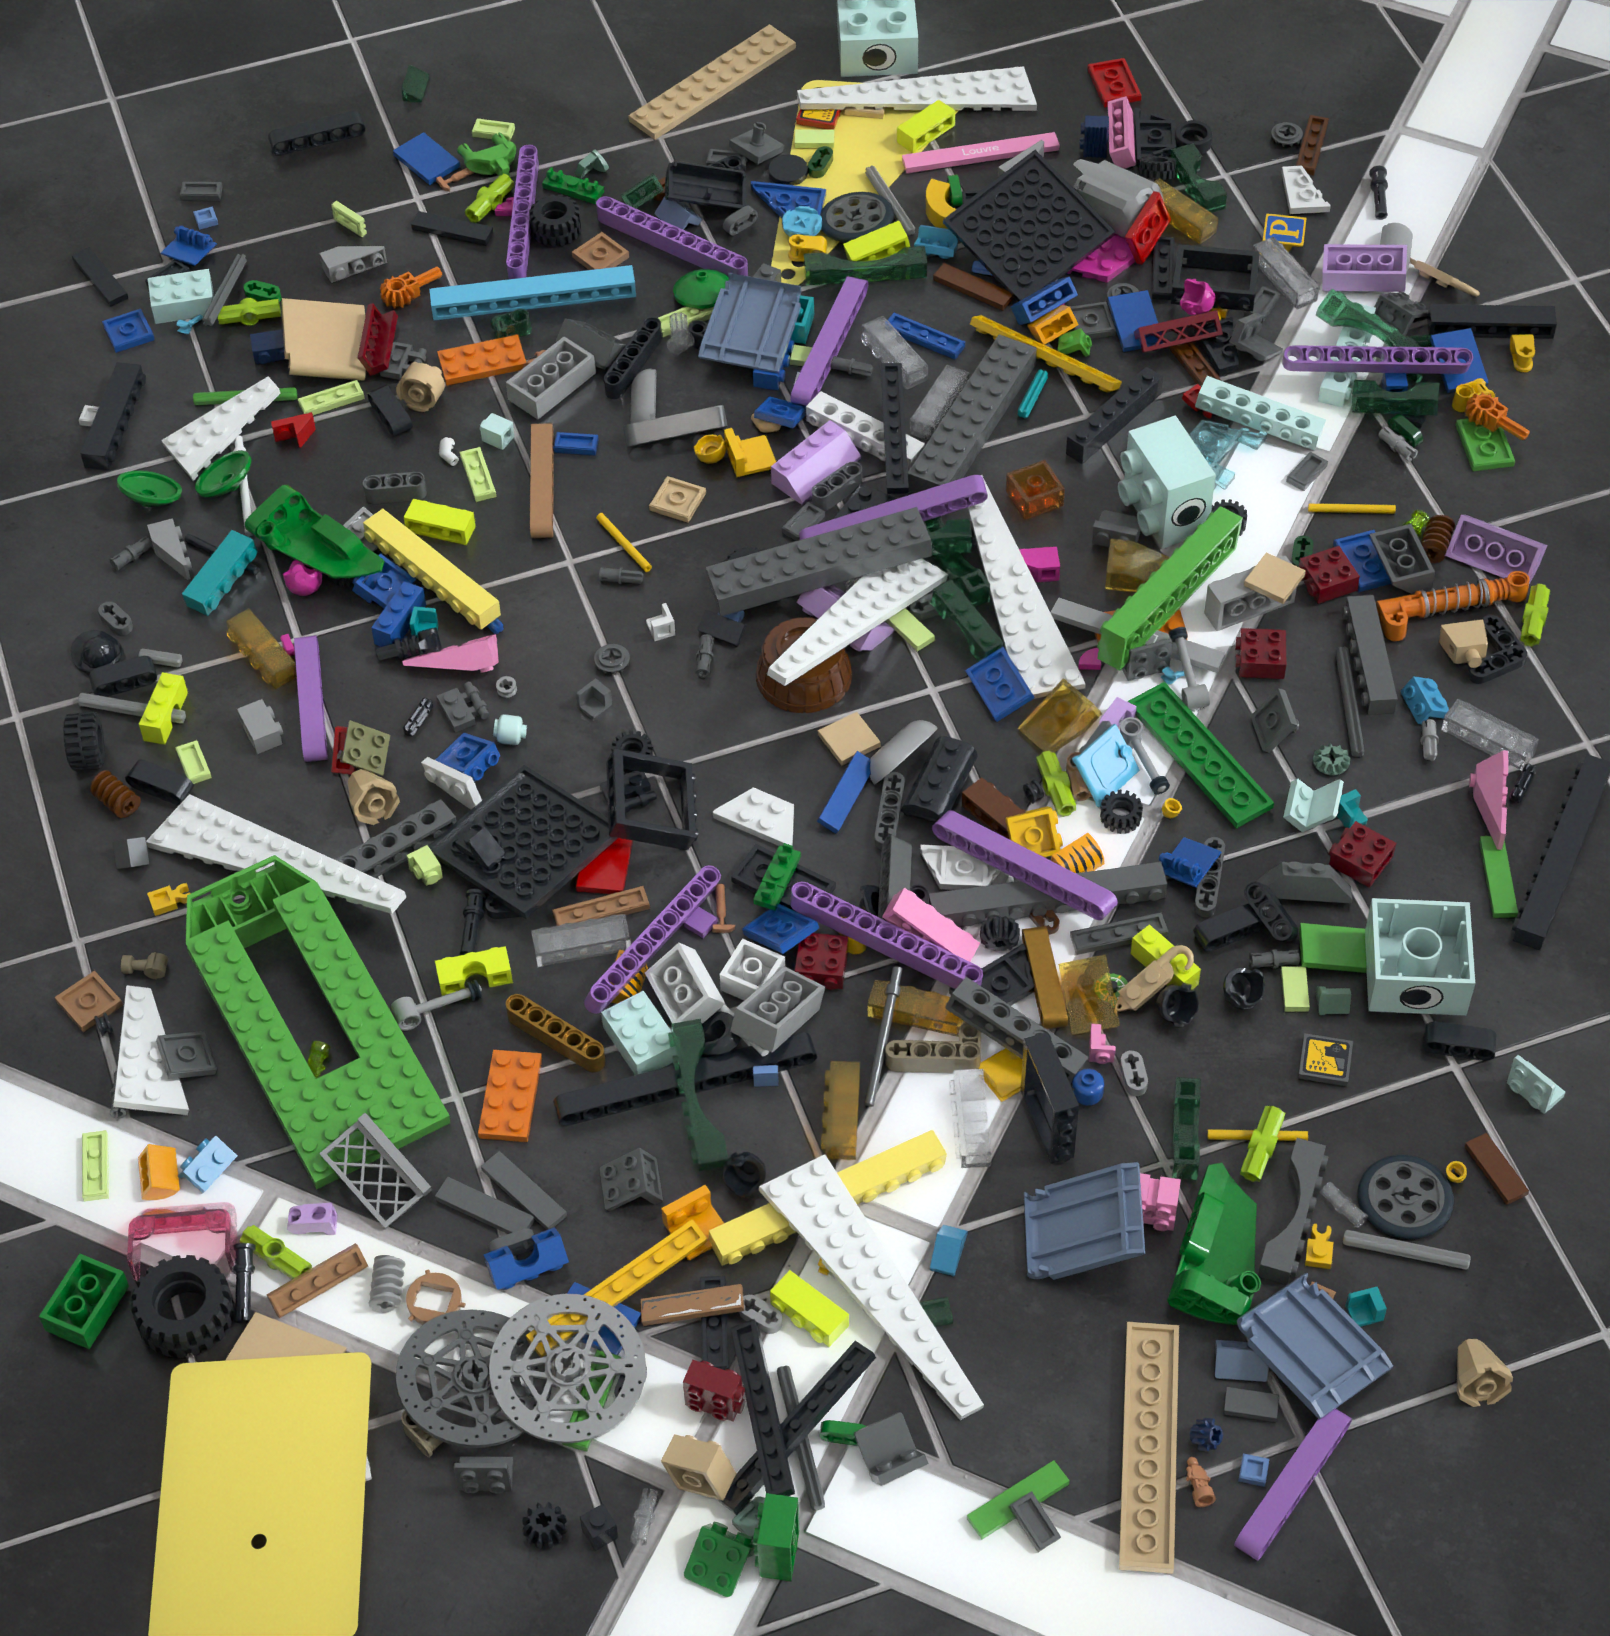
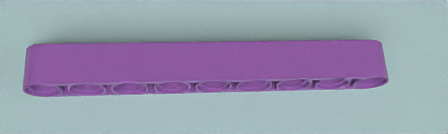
[506,145,539,279]
[596,196,748,276]
[790,276,868,406]
[1282,345,1473,374]
[799,475,988,540]
[932,810,1118,920]
[584,865,721,1014]
[790,882,983,989]

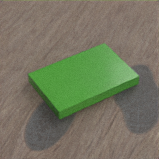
[1456,419,1515,471]
[1299,923,1367,973]

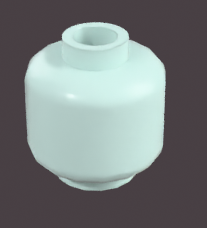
[493,715,527,745]

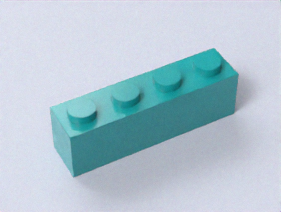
[182,530,258,616]

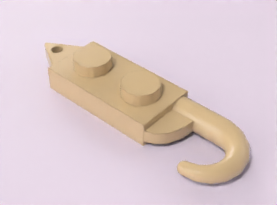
[1410,258,1480,297]
[1114,945,1194,1012]

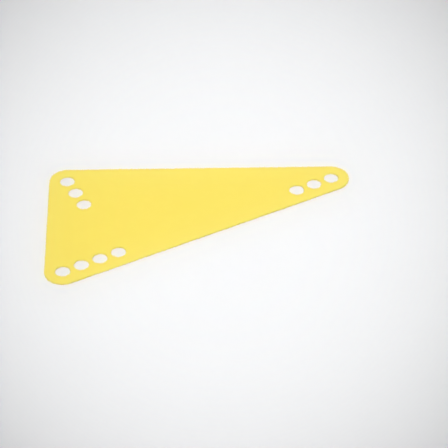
[771,80,959,285]

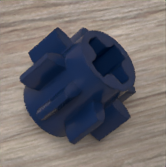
[1190,1418,1223,1451]

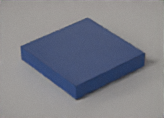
[102,309,155,353]
[754,397,806,428]

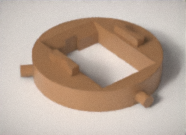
[406,1269,466,1325]

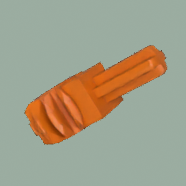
[380,267,442,309]
[1465,392,1530,440]

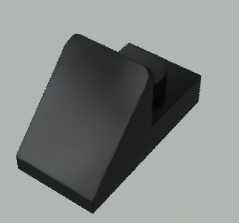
[455,827,505,870]

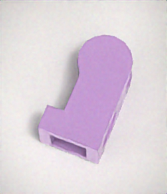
[1099,697,1137,730]
[287,1203,338,1235]

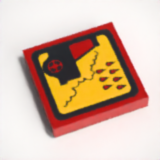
[796,109,842,130]

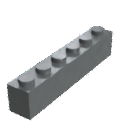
[1342,595,1398,715]

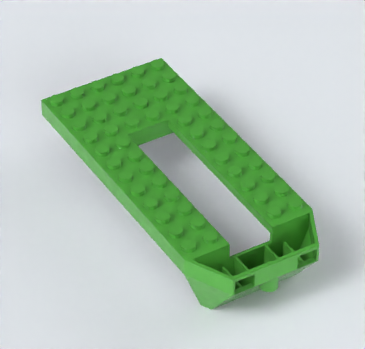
[186,855,450,1190]

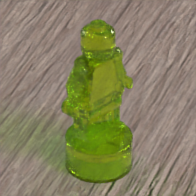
[307,1041,331,1079]

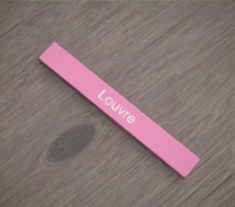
[902,132,1060,173]

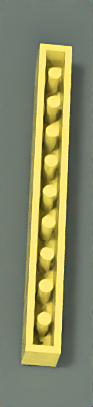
[709,1129,947,1266]

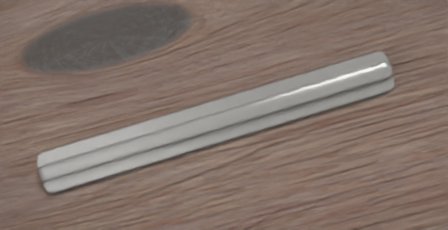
[865,165,915,236]
[78,693,186,723]
[1343,1230,1471,1269]

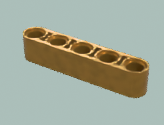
[1022,926,1068,1029]
[506,994,606,1072]

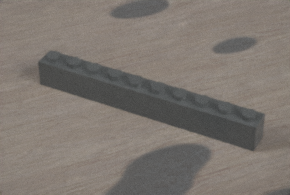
[929,862,1167,927]

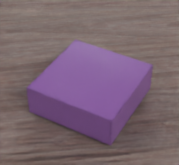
[684,907,718,938]

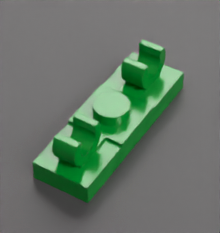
[542,167,604,204]
[753,843,801,911]

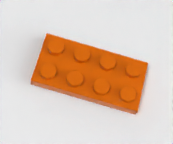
[437,335,526,386]
[478,1050,542,1142]

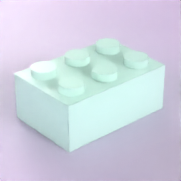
[148,269,214,324]
[601,991,681,1075]

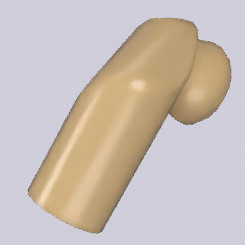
[751,414,781,433]

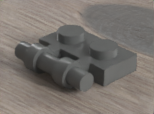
[380,342,427,380]
[437,682,490,733]

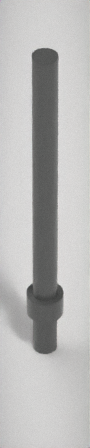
[864,967,902,1107]

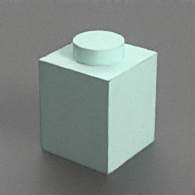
[480,413,515,450]

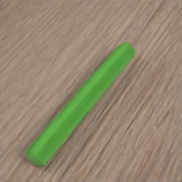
[193,388,297,405]

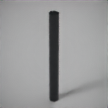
[185,534,259,575]

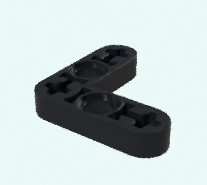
[1468,615,1527,684]

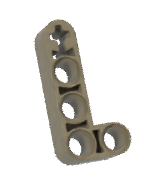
[885,1022,981,1073]

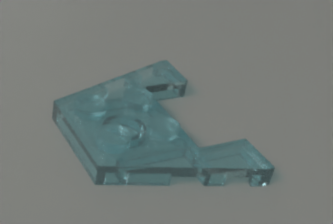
[1189,420,1267,490]

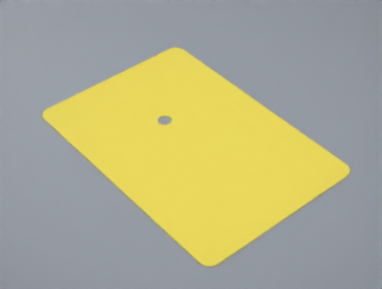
[148,1352,371,1636]

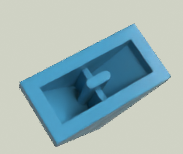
[930,1225,968,1276]

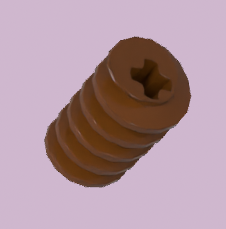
[1421,515,1456,563]
[90,770,141,818]

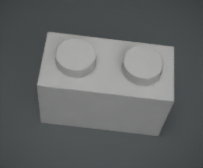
[237,699,283,754]

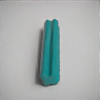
[1017,369,1048,418]

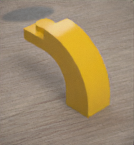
[926,179,956,229]

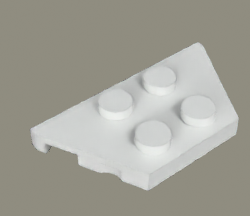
[713,787,794,846]
[920,845,1000,890]

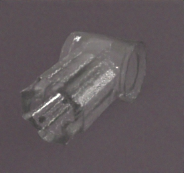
[667,312,694,356]

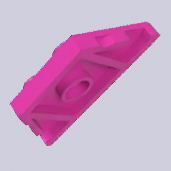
[1067,234,1135,282]

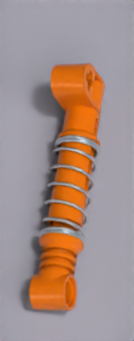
[1376,571,1530,641]

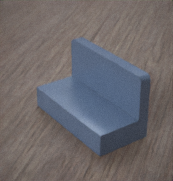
[655,197,702,230]
[1215,1340,1268,1382]

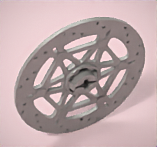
[489,1294,646,1443]

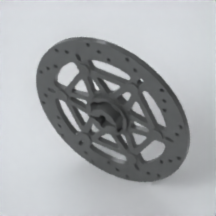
[396,1309,553,1448]

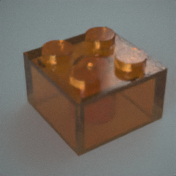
[1006,460,1065,520]

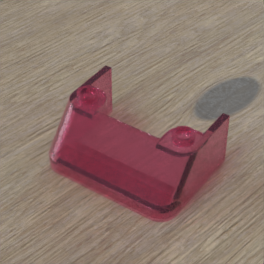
[127,1202,237,1281]

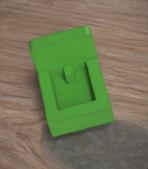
[1058,328,1092,357]

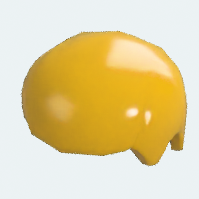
[694,434,726,464]

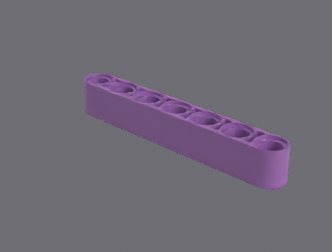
[294,635,328,762]
[1234,1409,1352,1561]

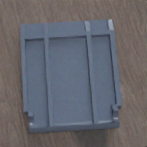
[698,273,801,373]
[1024,1162,1145,1280]
[1237,1273,1393,1420]

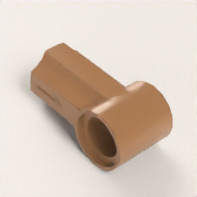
[1066,752,1092,801]

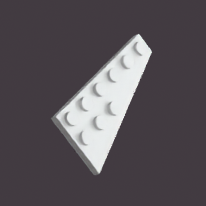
[161,377,280,481]
[113,986,189,1115]

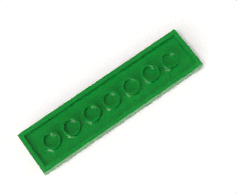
[1128,681,1274,829]

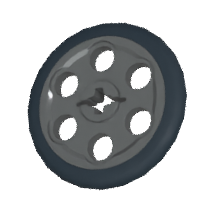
[820,192,894,242]
[1358,1155,1454,1239]

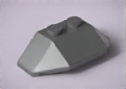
[1256,861,1352,903]

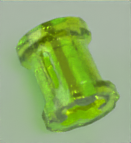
[1403,510,1429,536]

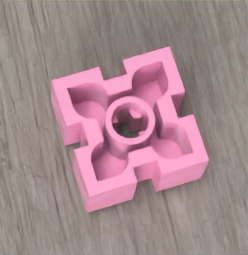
[1140,1173,1181,1231]

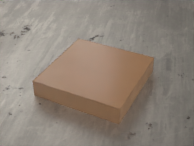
[572,232,629,270]
[55,970,123,1032]

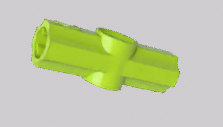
[465,174,514,223]
[218,298,281,326]
[1520,584,1550,647]
[1036,750,1076,817]
[1240,1106,1286,1182]
[239,1225,312,1279]

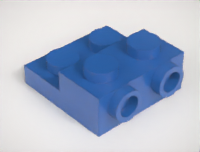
[352,554,416,609]
[435,733,500,782]

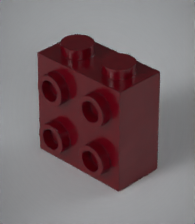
[1299,546,1360,604]
[1235,628,1287,679]
[1328,821,1396,888]
[795,933,849,990]
[683,1359,746,1422]

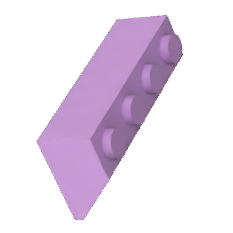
[1322,244,1407,292]
[771,420,861,505]
[1445,515,1547,584]
[797,584,895,651]

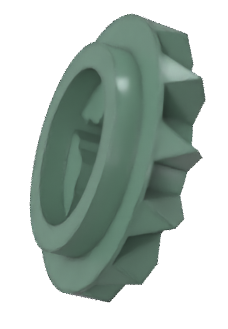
[1313,743,1350,775]

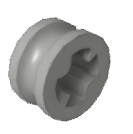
[496,676,517,698]

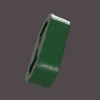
[808,146,833,178]
[1388,414,1423,448]
[1291,535,1314,567]

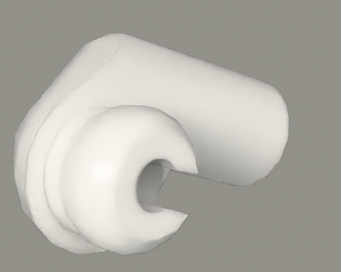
[439,437,459,466]

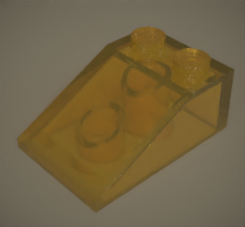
[1105,539,1170,592]
[1017,678,1102,753]
[1058,954,1120,1035]

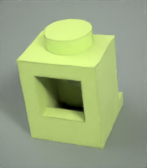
[407,845,443,886]

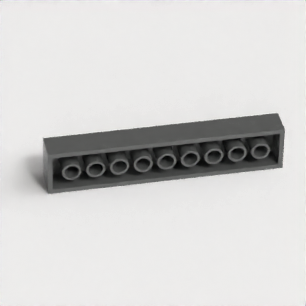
[908,335,1037,493]
[706,507,932,616]

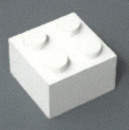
[720,939,785,1000]

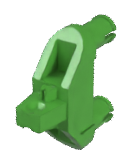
[457,132,516,177]

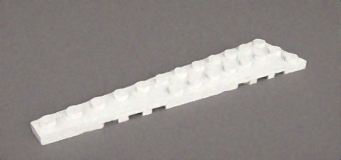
[797,66,1037,111]

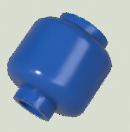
[1072,1069,1104,1106]

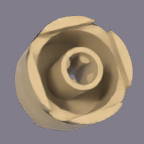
[396,362,445,412]

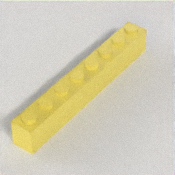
[363,509,501,629]

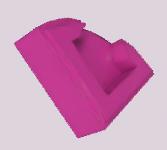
[495,197,514,216]
[280,634,295,656]
[1078,648,1101,670]

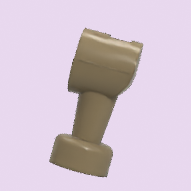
[121,952,168,979]

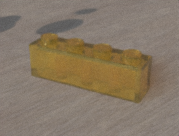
[1154,178,1218,244]
[226,609,297,689]
[868,980,965,1037]
[821,1061,860,1160]

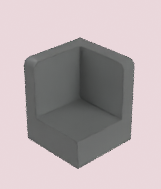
[576,678,612,719]
[112,837,149,869]

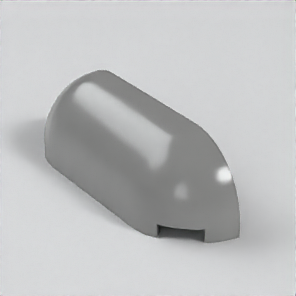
[1380,222,1413,272]
[630,368,657,424]
[870,720,938,785]

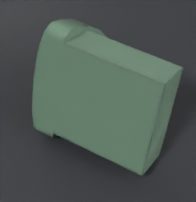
[575,149,609,179]
[1316,986,1351,1015]
[732,1496,765,1540]

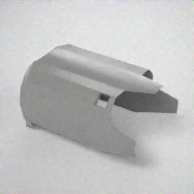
[1073,159,1164,238]

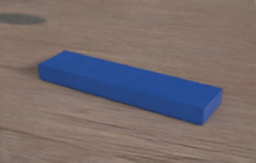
[883,313,965,359]
[817,751,871,834]

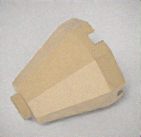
[348,769,400,825]
[1457,1339,1513,1407]

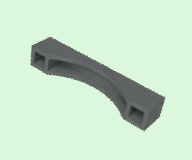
[1258,1138,1329,1285]

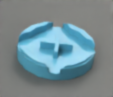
[782,206,822,237]

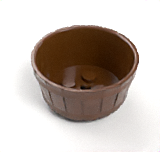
[756,618,852,713]

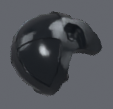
[1223,968,1265,1009]
[1156,983,1199,1027]
[723,1152,766,1198]

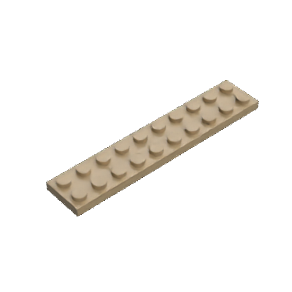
[629,24,796,140]
[1119,1322,1179,1574]

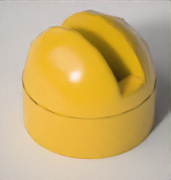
[1162,798,1182,819]
[1446,1161,1467,1183]

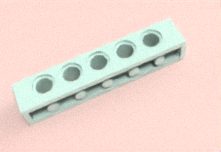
[1318,302,1378,408]
[1195,376,1327,450]

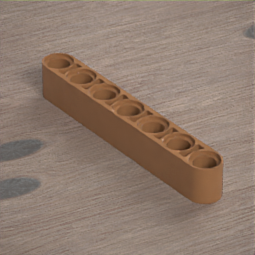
[530,423,554,539]

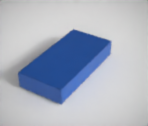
[553,432,599,455]

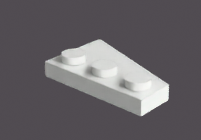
[1281,166,1331,214]
[421,757,482,810]

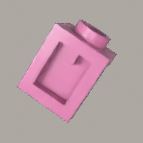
[1089,1024,1116,1064]

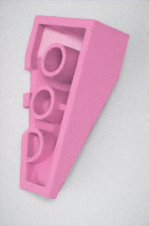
[402,634,499,673]
[1469,750,1508,850]

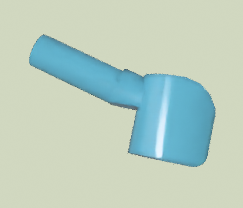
[177,314,203,334]
[1161,667,1185,684]

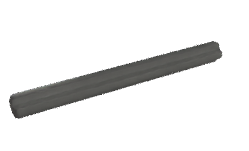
[202,254,247,326]
[1336,646,1365,757]
[777,1365,825,1511]

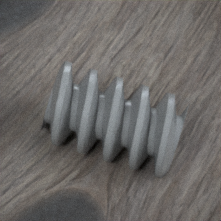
[368,1255,406,1313]

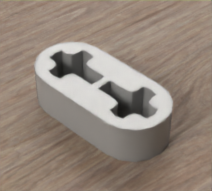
[1120,1051,1148,1096]
[739,1295,783,1334]

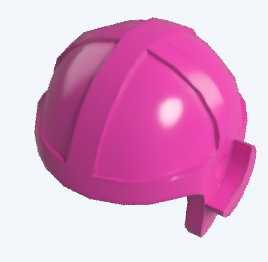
[1180,279,1215,315]
[283,560,322,596]

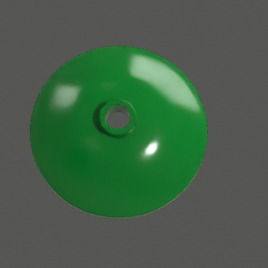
[673,269,729,309]
[195,450,251,497]
[117,471,182,507]

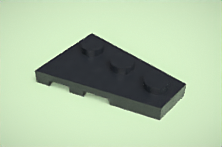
[1194,317,1239,375]

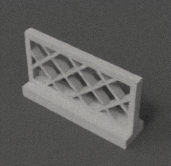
[319,1113,432,1229]

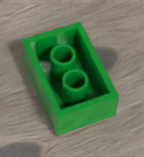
[39,1254,129,1349]
[753,1493,800,1582]

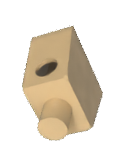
[1439,619,1488,668]

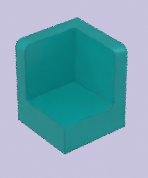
[410,607,439,637]
[1337,789,1368,828]
[1345,1287,1387,1327]

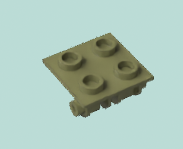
[337,720,390,776]

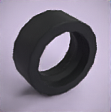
[1175,120,1213,156]

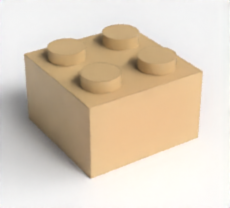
[661,1434,737,1501]

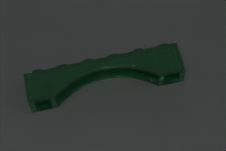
[804,246,927,286]
[1315,289,1427,384]
[923,516,990,609]
[668,1019,728,1171]

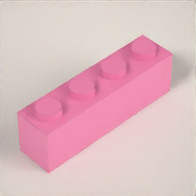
[1108,96,1136,169]
[882,888,980,962]

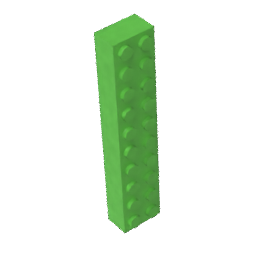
[1097,506,1243,671]

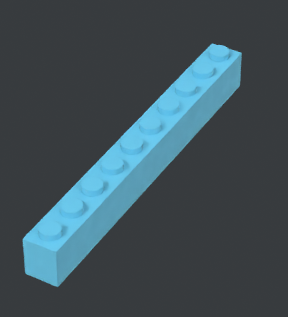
[429,265,636,321]

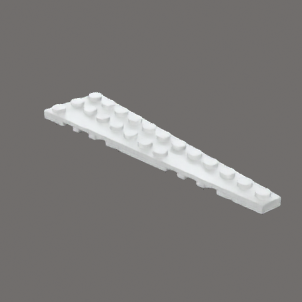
[967,475,1085,699]
[767,559,948,686]
[146,794,406,914]
[759,1154,984,1420]

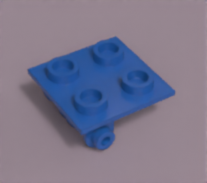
[160,226,217,266]
[1159,837,1222,887]

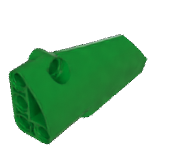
[245,485,384,578]
[1167,1163,1261,1325]

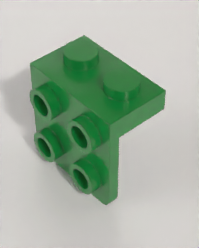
[684,1521,755,1597]

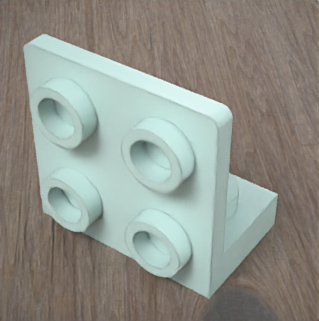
[1283,779,1344,832]
[1507,1055,1565,1114]

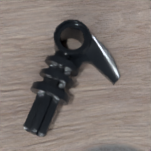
[375,627,442,661]

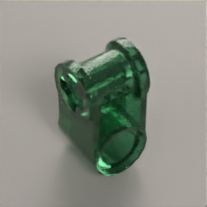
[490,309,532,339]

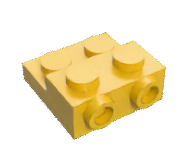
[1005,806,1063,857]

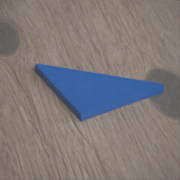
[751,181,826,236]

